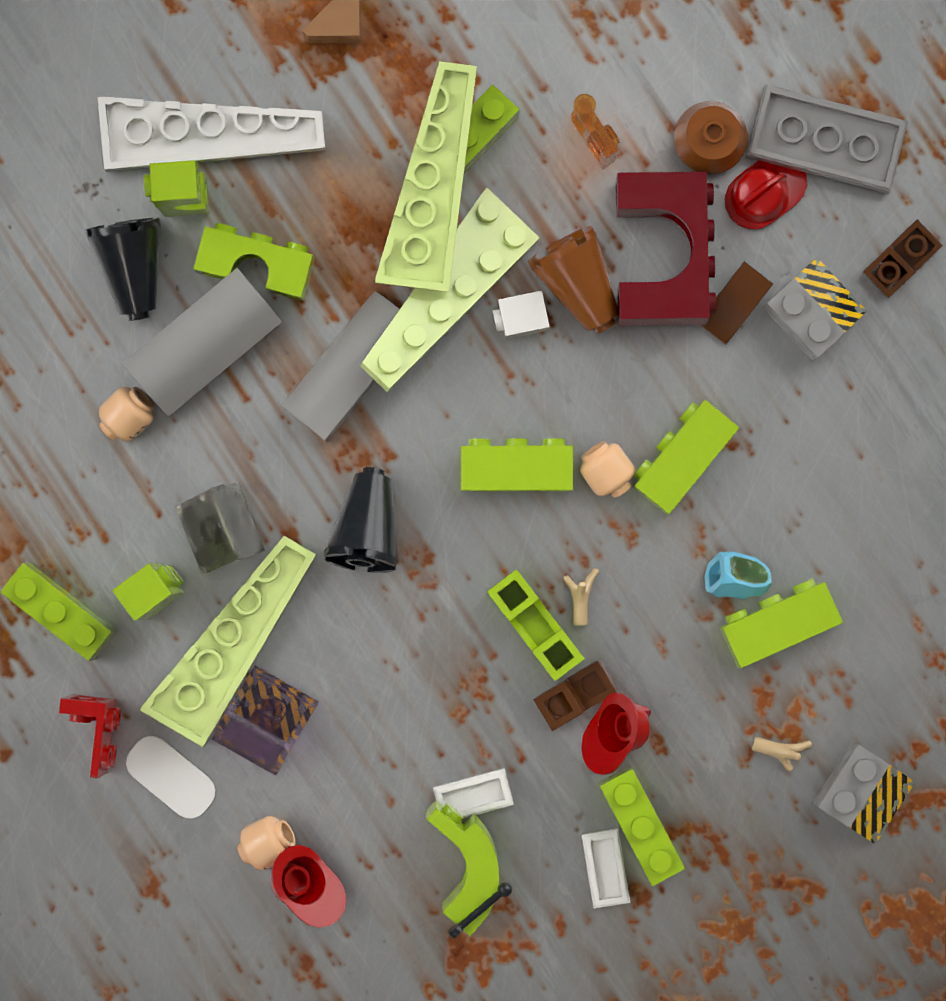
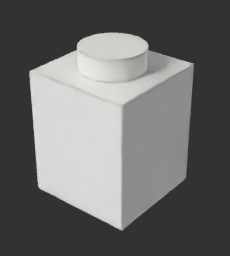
[492,291,549,339]

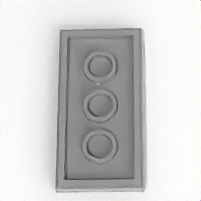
[746,84,908,194]

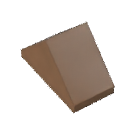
[302,0,361,43]

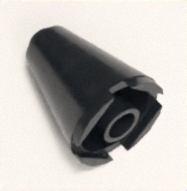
[85,217,161,321]
[324,467,398,573]

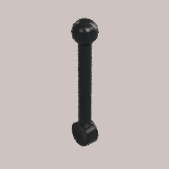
[447,882,512,938]

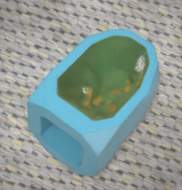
[704,552,772,599]

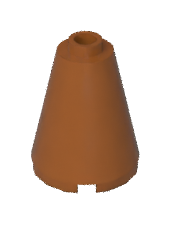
[528,226,619,333]

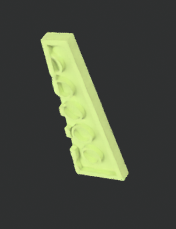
[375,61,477,292]
[360,188,539,392]
[140,536,317,747]

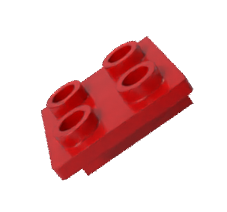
[59,694,121,779]

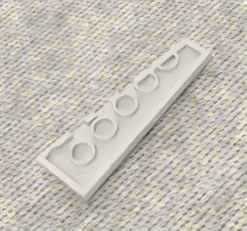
[97,97,326,172]

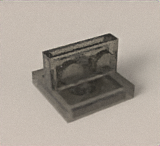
[175,482,265,575]

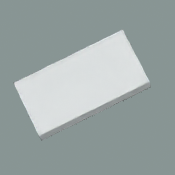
[433,768,514,818]
[581,828,630,909]

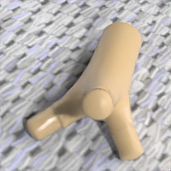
[563,568,599,625]
[752,736,812,772]

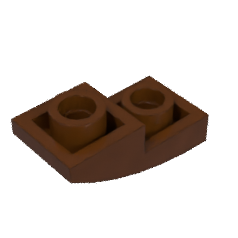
[863,219,943,298]

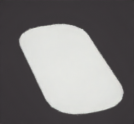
[126,736,216,819]

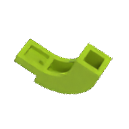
[426,800,499,936]

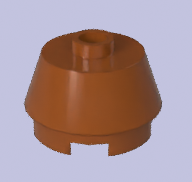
[674,101,748,174]

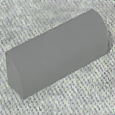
[123,268,282,417]
[282,291,400,442]

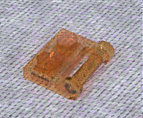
[571,94,620,170]

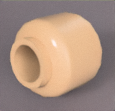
[99,387,154,441]
[579,441,635,498]
[237,816,295,871]

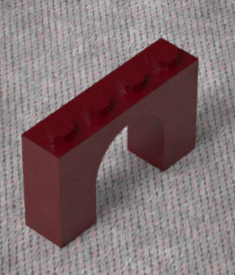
[615,172,716,326]

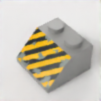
[762,257,867,361]
[812,741,915,844]

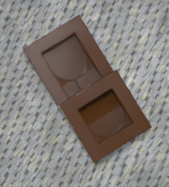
[700,261,773,345]
[533,659,619,731]

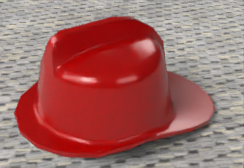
[725,160,807,230]
[581,692,651,775]
[271,845,346,928]

